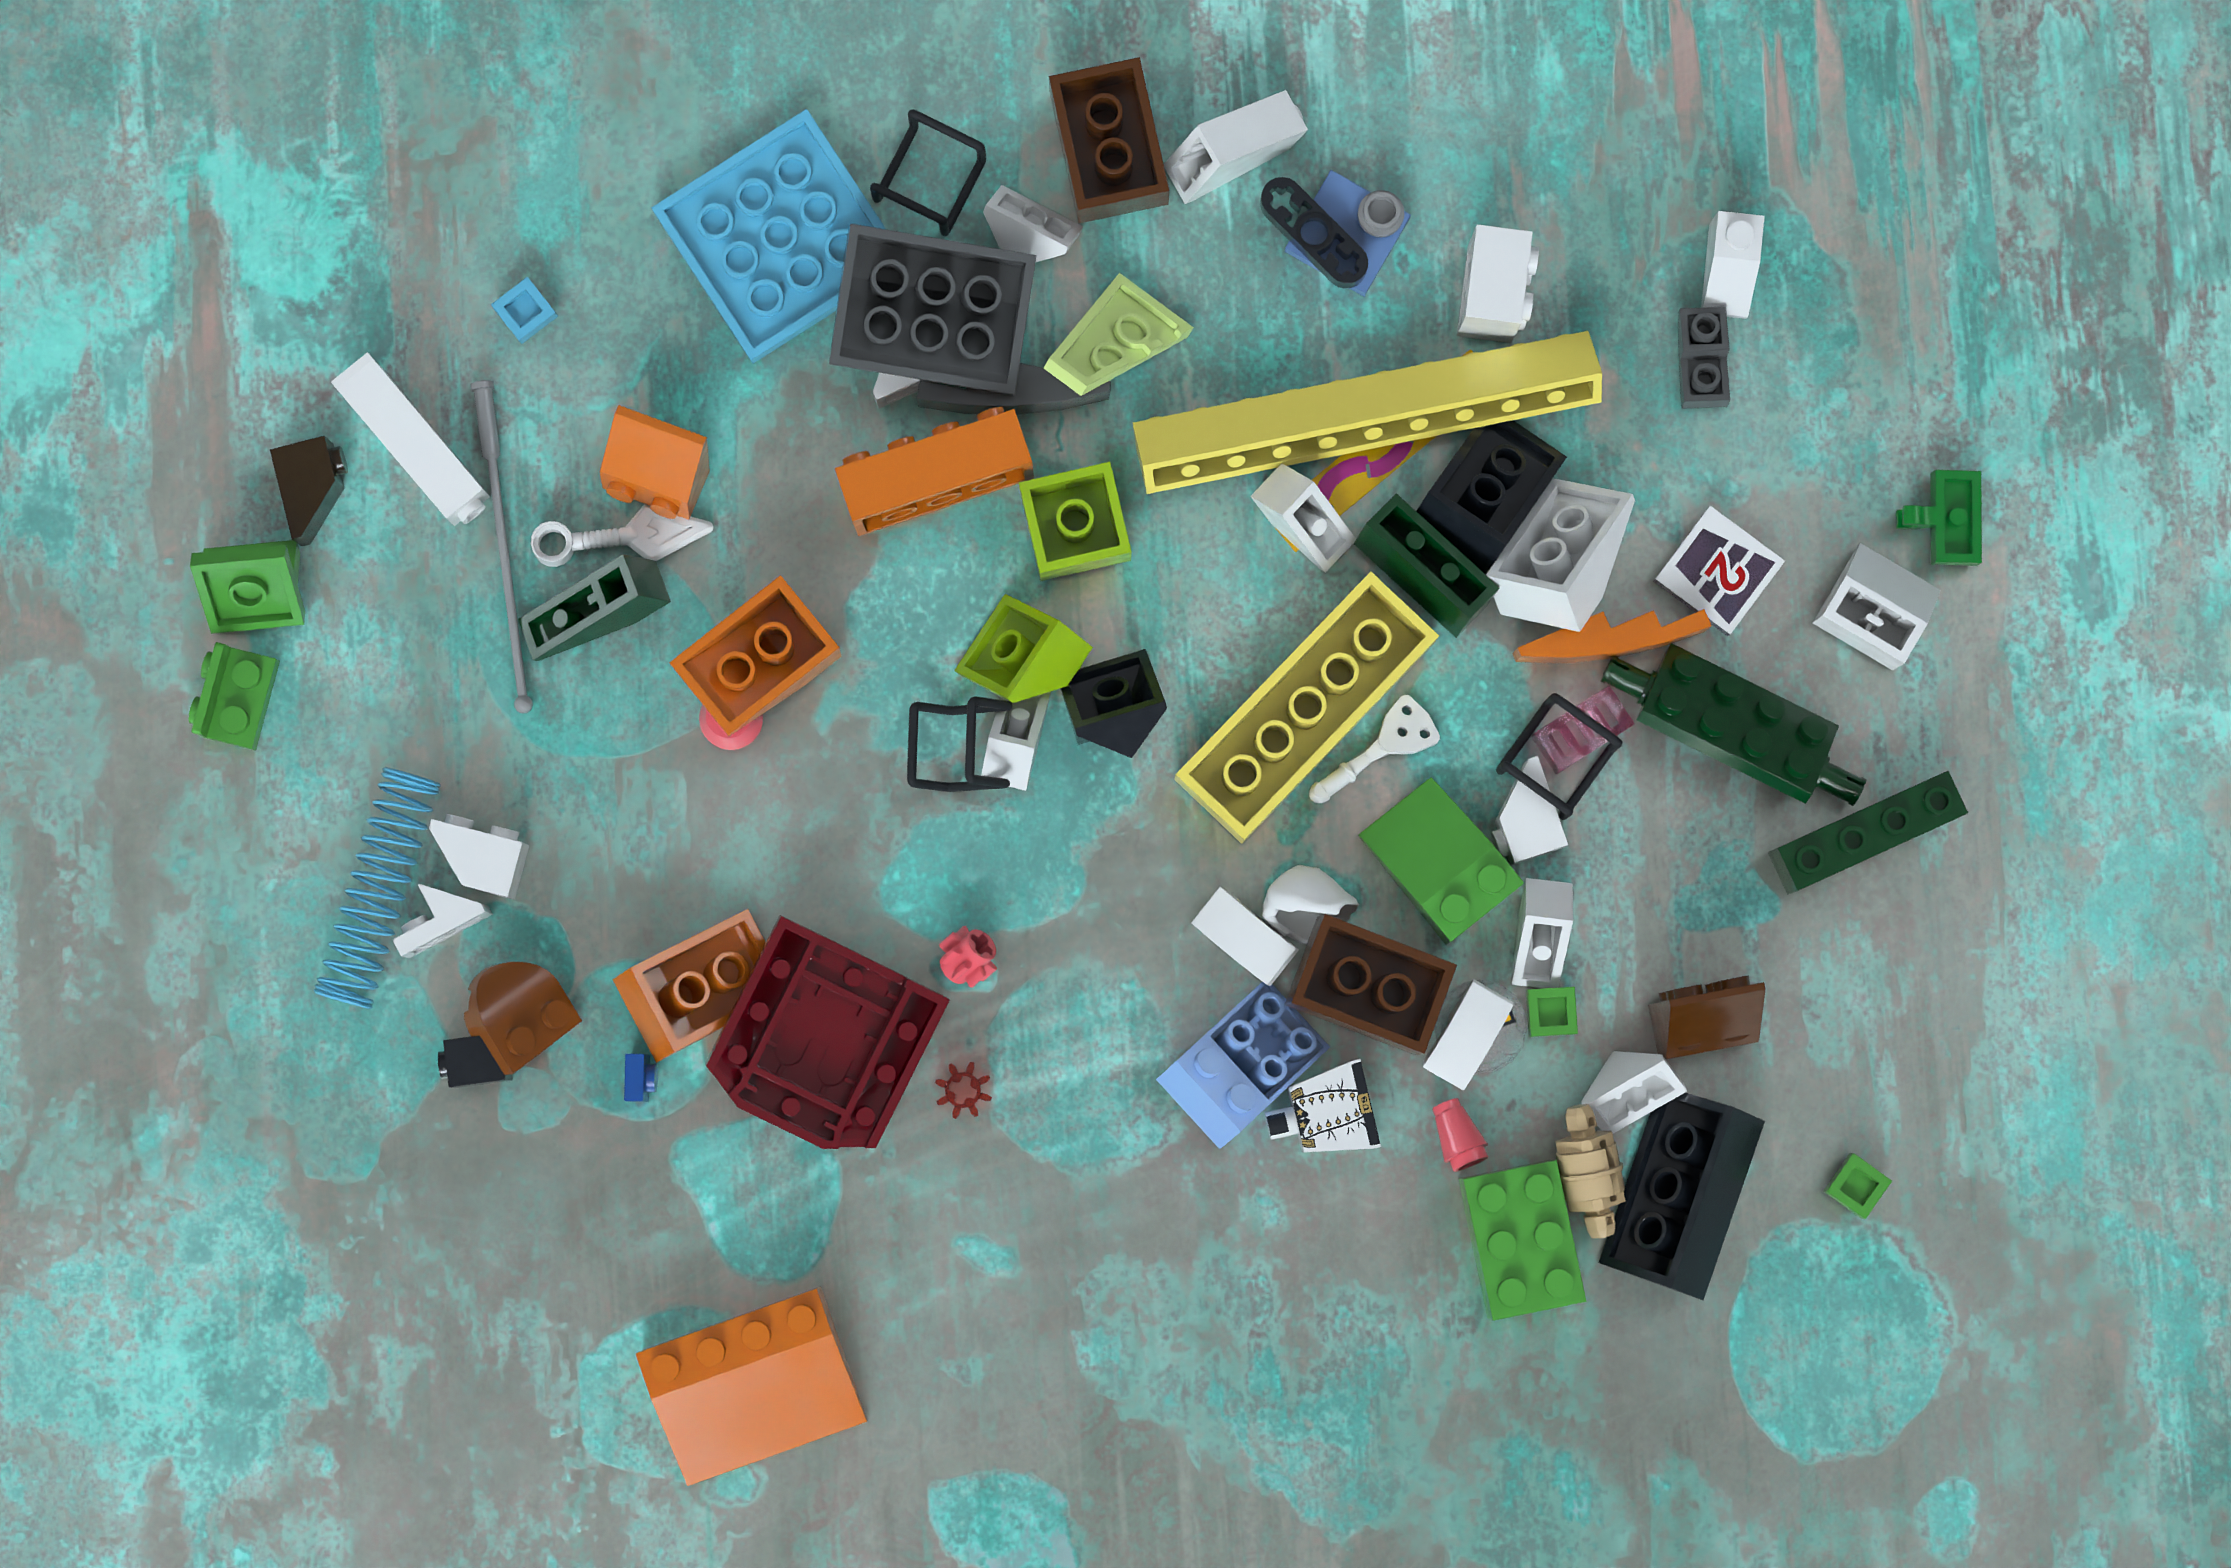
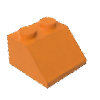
[600,405,710,520]

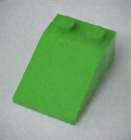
[1358,777,1524,945]

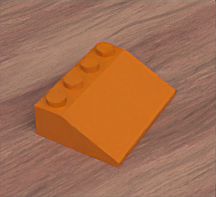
[635,1286,867,1486]

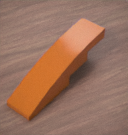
[1512,609,1712,663]

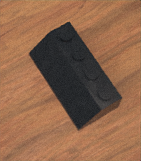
[1598,1092,1765,1301]

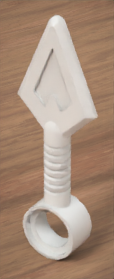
[531,504,713,567]

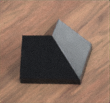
[1060,649,1167,758]

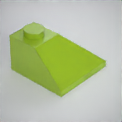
[954,594,1093,703]

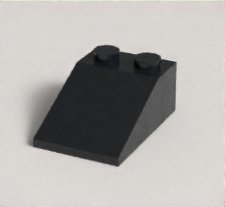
[1416,420,1567,575]

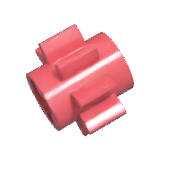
[939,926,997,988]

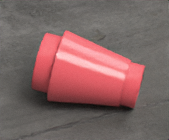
[1432,1098,1488,1172]

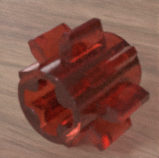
[935,1062,992,1119]

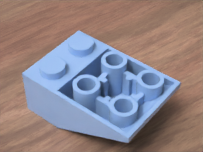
[1156,982,1330,1149]

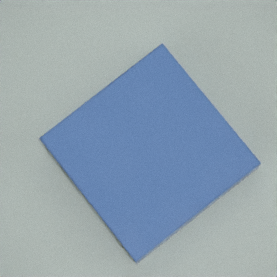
[1284,170,1411,297]

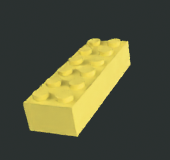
[1174,571,1439,844]

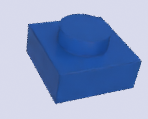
[624,1054,658,1102]

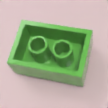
[1458,1160,1587,1321]

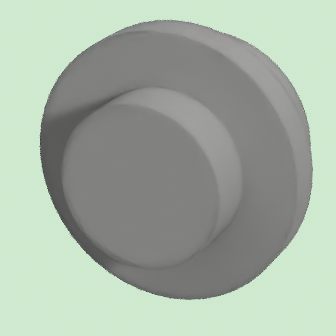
[1358,190,1404,237]

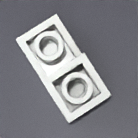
[1191,887,1299,986]
[1423,979,1514,1091]

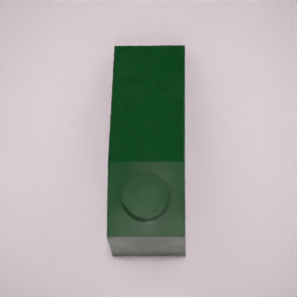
[518,554,671,661]

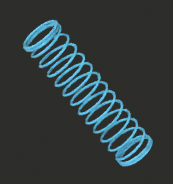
[313,767,441,1009]

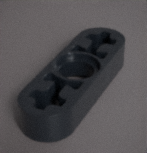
[1260,177,1368,288]

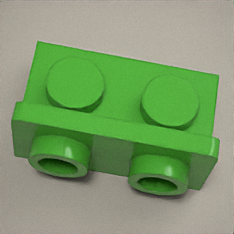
[188,642,280,751]

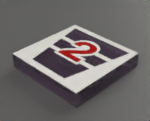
[1653,506,1785,637]

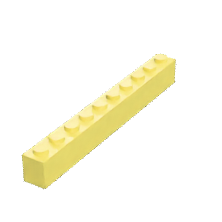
[1133,331,1602,494]

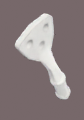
[1309,695,1440,804]

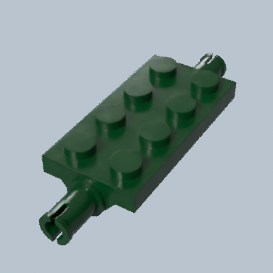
[1600,643,1867,806]

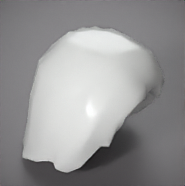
[1262,865,1359,944]

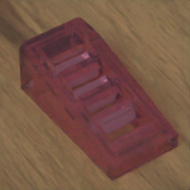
[1531,685,1635,775]

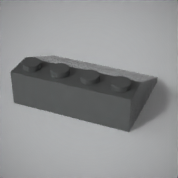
[829,224,1037,395]

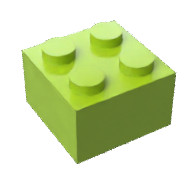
[1019,462,1132,581]

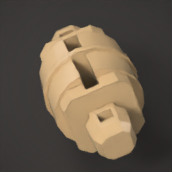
[1555,1104,1625,1238]

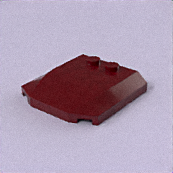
[705,915,950,1149]

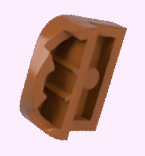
[464,962,582,1075]

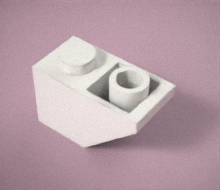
[429,814,529,900]

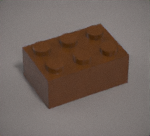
[1049,57,1169,224]
[1284,914,1457,1055]

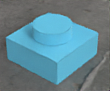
[491,277,558,344]

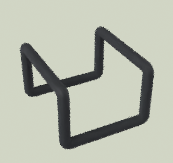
[870,109,986,236]
[1496,693,1622,820]
[907,696,1013,792]

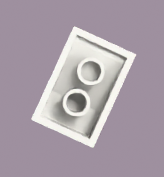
[1486,478,1635,632]

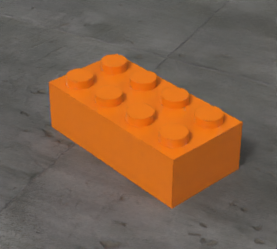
[835,407,1034,536]

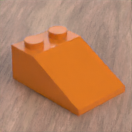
[669,575,841,736]
[612,909,766,1063]

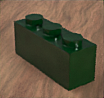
[1354,493,1500,638]

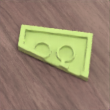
[1044,273,1194,396]

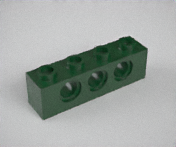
[1768,771,1968,895]

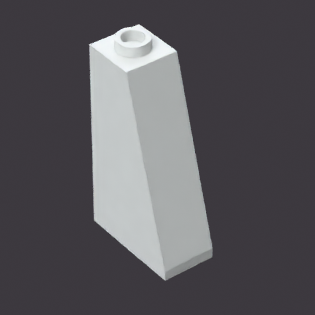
[331,352,490,526]

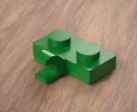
[1896,470,1982,566]

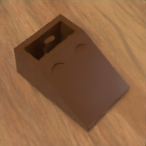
[1648,975,1766,1059]

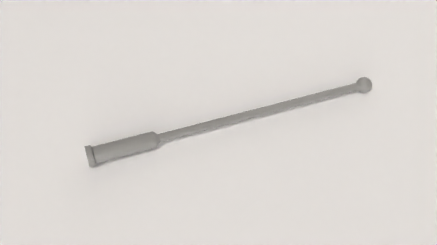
[470,380,533,714]

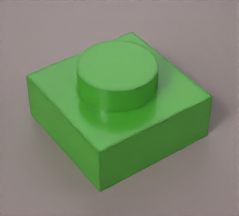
[1526,987,1578,1037]
[1823,1153,1892,1219]

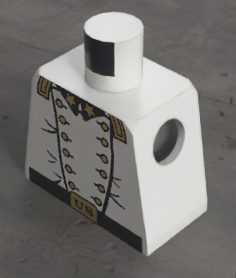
[1265,1059,1381,1152]

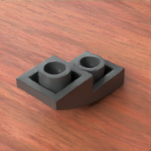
[1678,307,1730,408]

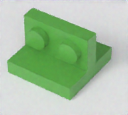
[190,540,305,634]

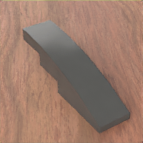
[916,363,1111,415]

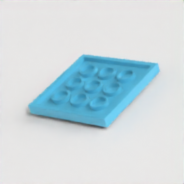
[651,109,887,364]

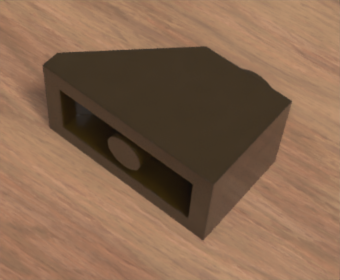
[270,436,348,546]

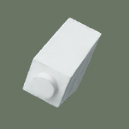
[1164,90,1308,204]

